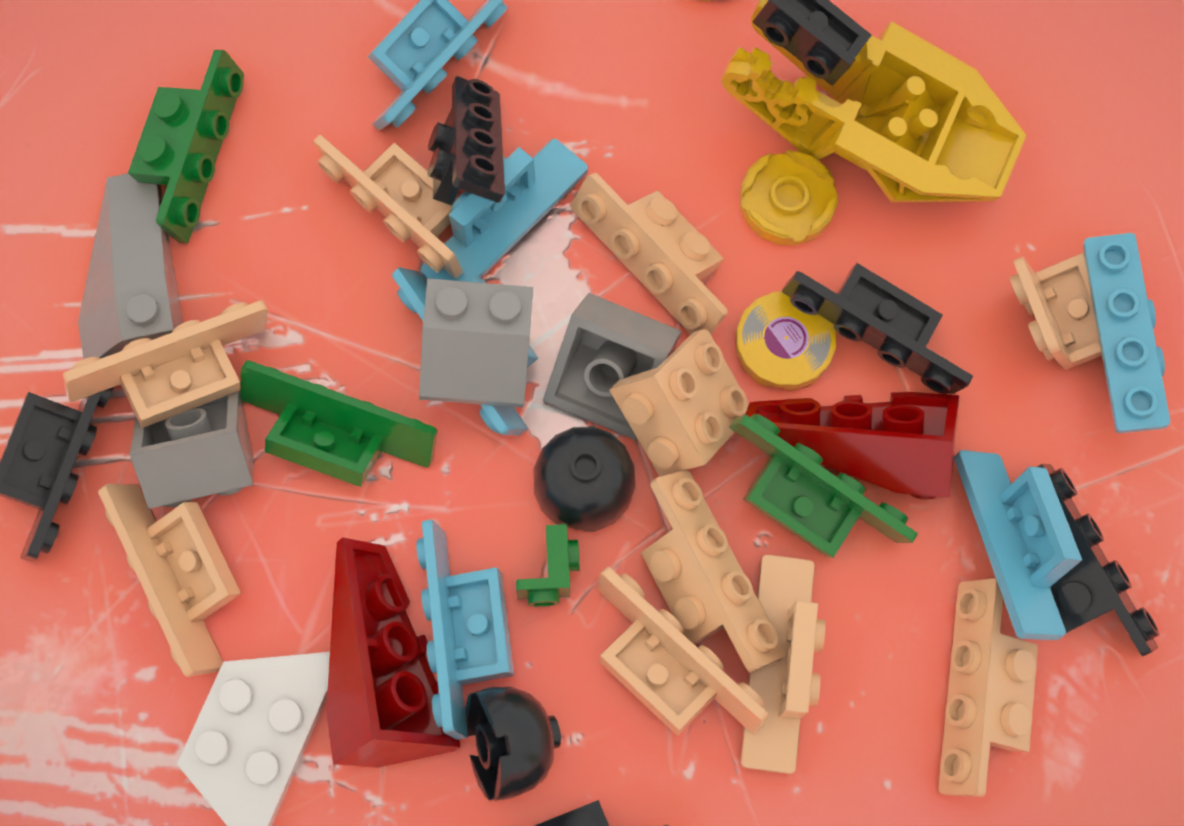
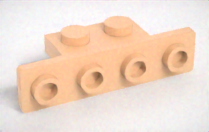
[313,134,463,279]
[570,173,728,335]
[63,300,268,428]
[641,470,786,672]
[98,484,241,677]
[740,555,825,774]
[598,567,768,736]
[938,578,1038,797]

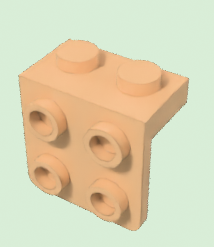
[1010,253,1102,370]
[609,329,749,476]

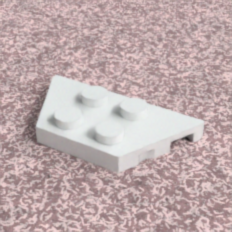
[177,652,330,826]

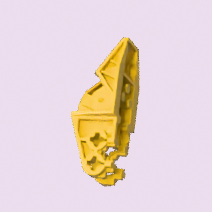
[721,0,1027,203]

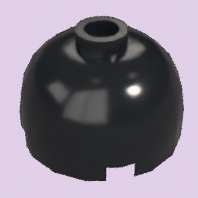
[533,426,636,532]
[465,686,561,801]

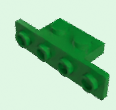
[128,49,244,243]
[240,360,437,487]
[729,413,918,558]

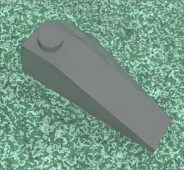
[78,173,183,359]

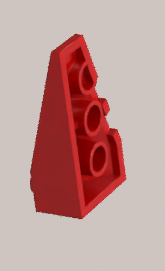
[745,391,960,500]
[326,537,461,768]

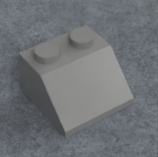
[419,278,533,408]
[542,293,682,440]
[130,391,254,509]

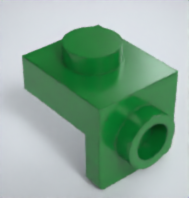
[516,524,580,607]

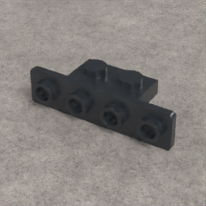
[428,76,505,206]
[782,263,973,394]
[0,387,114,562]
[1037,463,1160,657]

